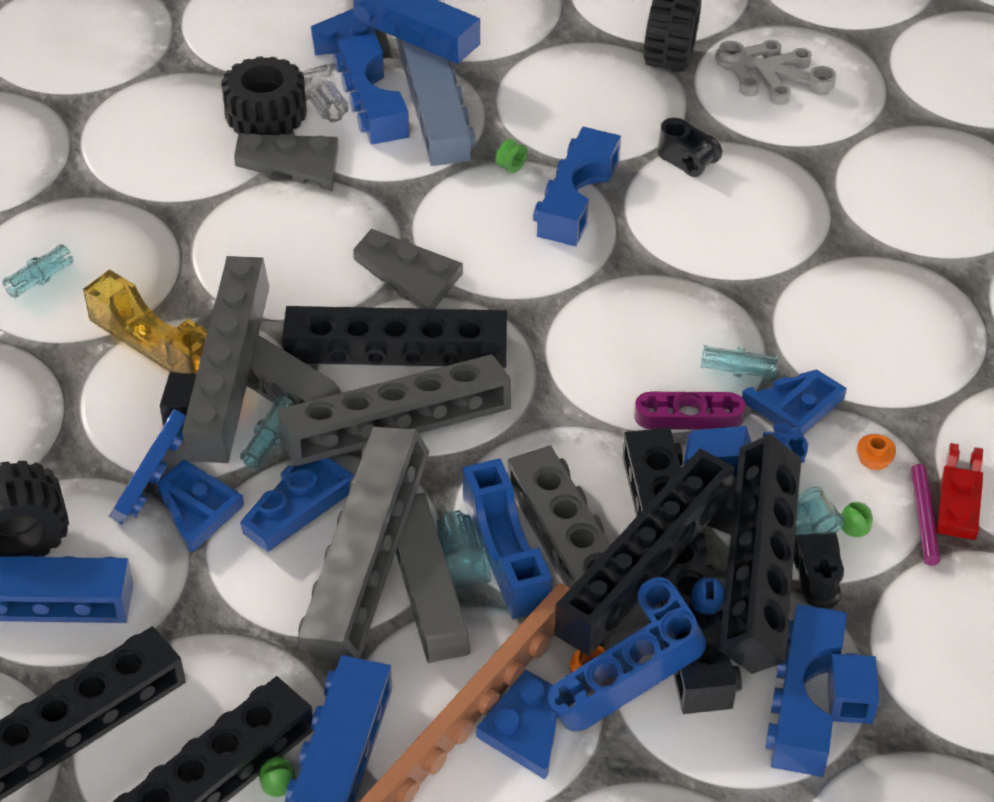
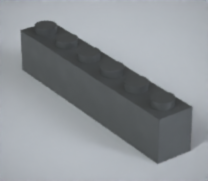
[182,256,270,463]
[297,427,429,661]

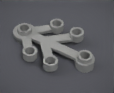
[715,40,836,105]

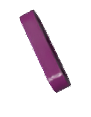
[634,391,745,430]

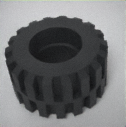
[643,0,702,72]
[221,56,307,135]
[0,460,69,557]

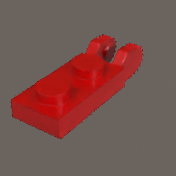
[936,443,984,540]

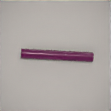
[911,464,940,566]

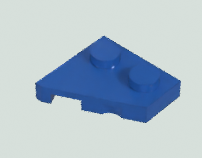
[311,8,377,55]
[742,369,847,435]
[157,459,244,553]
[476,669,557,779]

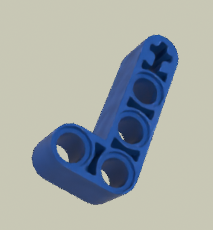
[548,577,706,732]

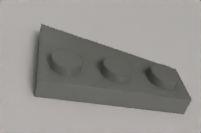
[234,134,339,191]
[353,228,463,309]

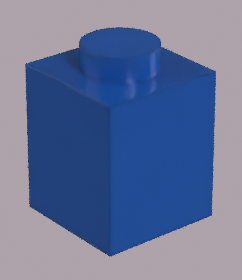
[827,653,879,724]

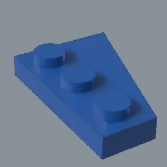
[108,409,186,524]
[240,458,355,552]

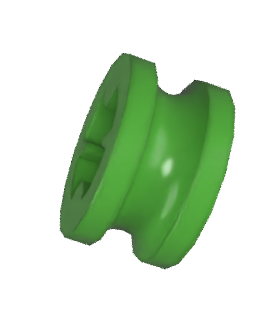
[496,139,528,173]

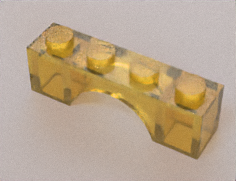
[83,269,208,374]

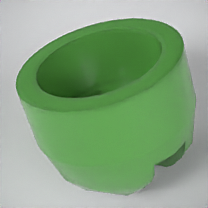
[839,502,873,537]
[259,757,296,797]

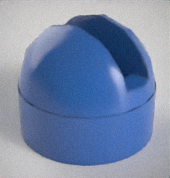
[690,577,725,614]

